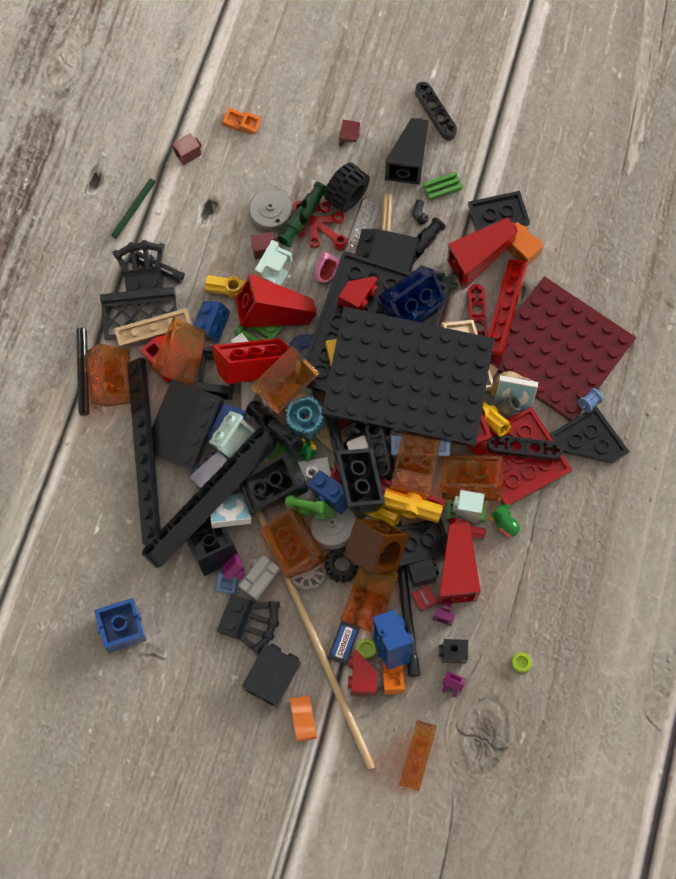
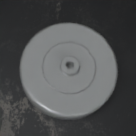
[249,189,292,231]
[310,508,356,550]

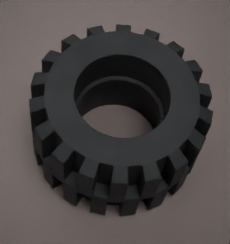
[324,162,370,212]

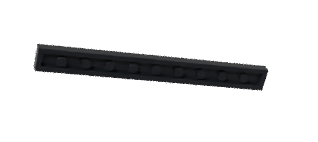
[127,357,161,545]

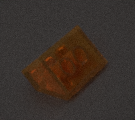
[85,343,130,407]
[250,345,320,414]
[440,455,503,501]
[259,507,327,578]

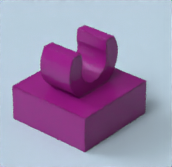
[222,553,245,580]
[433,602,455,626]
[442,671,466,698]

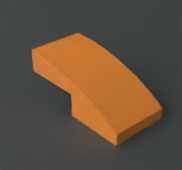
[221,107,262,134]
[382,652,405,694]
[290,695,317,742]

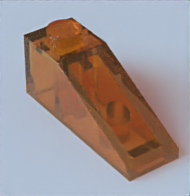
[399,720,437,791]

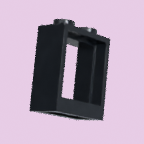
[194,346,235,401]

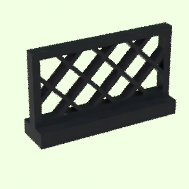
[100,287,179,340]

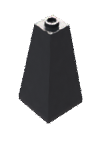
[385,118,429,185]

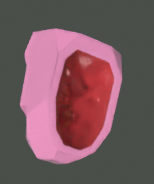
[314,251,340,283]

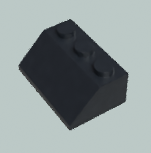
[335,448,385,513]

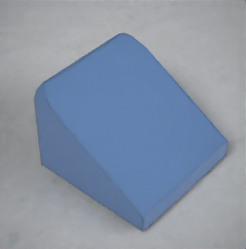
[216,569,238,595]

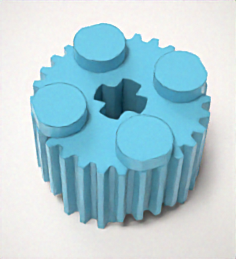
[286,396,325,440]

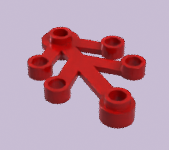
[292,201,348,251]

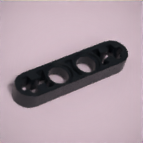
[415,82,457,140]
[487,434,563,461]

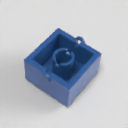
[94,598,147,653]
[372,610,413,670]

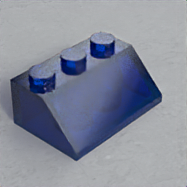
[378,265,447,322]

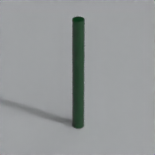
[111,178,156,239]

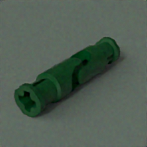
[277,182,326,247]

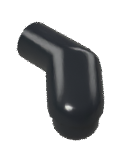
[412,199,429,225]

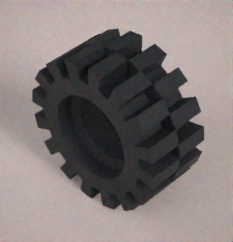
[325,546,360,583]

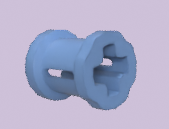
[578,388,604,413]

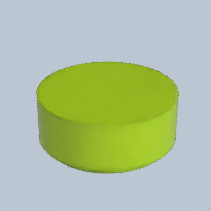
[356,638,376,660]
[511,652,532,673]

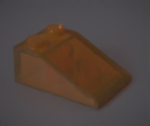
[151,317,206,386]

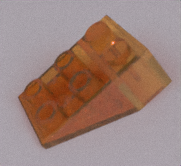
[390,433,441,501]
[340,566,399,633]

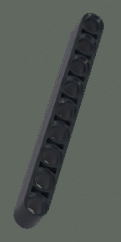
[142,428,277,568]

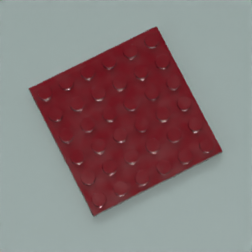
[490,276,637,421]

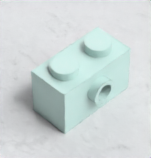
[452,490,484,523]

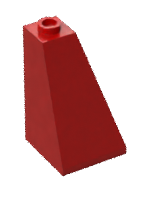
[447,218,518,290]
[235,274,317,327]
[437,520,481,606]

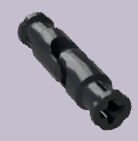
[413,217,446,265]
[246,401,304,455]

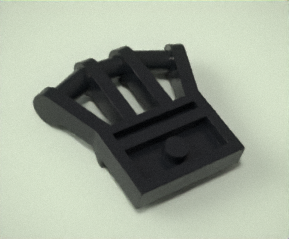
[112,240,165,291]
[217,594,280,656]

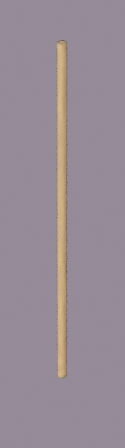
[256,511,375,771]

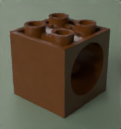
[343,519,409,575]

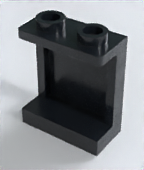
[242,643,301,709]

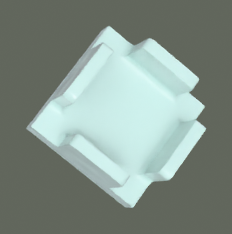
[255,240,292,286]

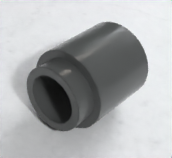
[494,396,521,420]

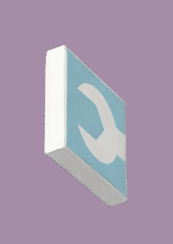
[494,375,538,411]
[211,493,251,528]

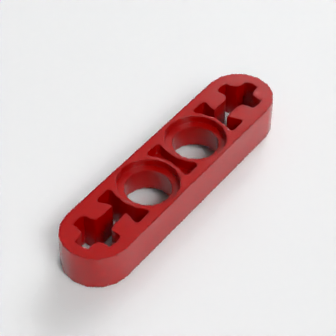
[467,284,488,337]

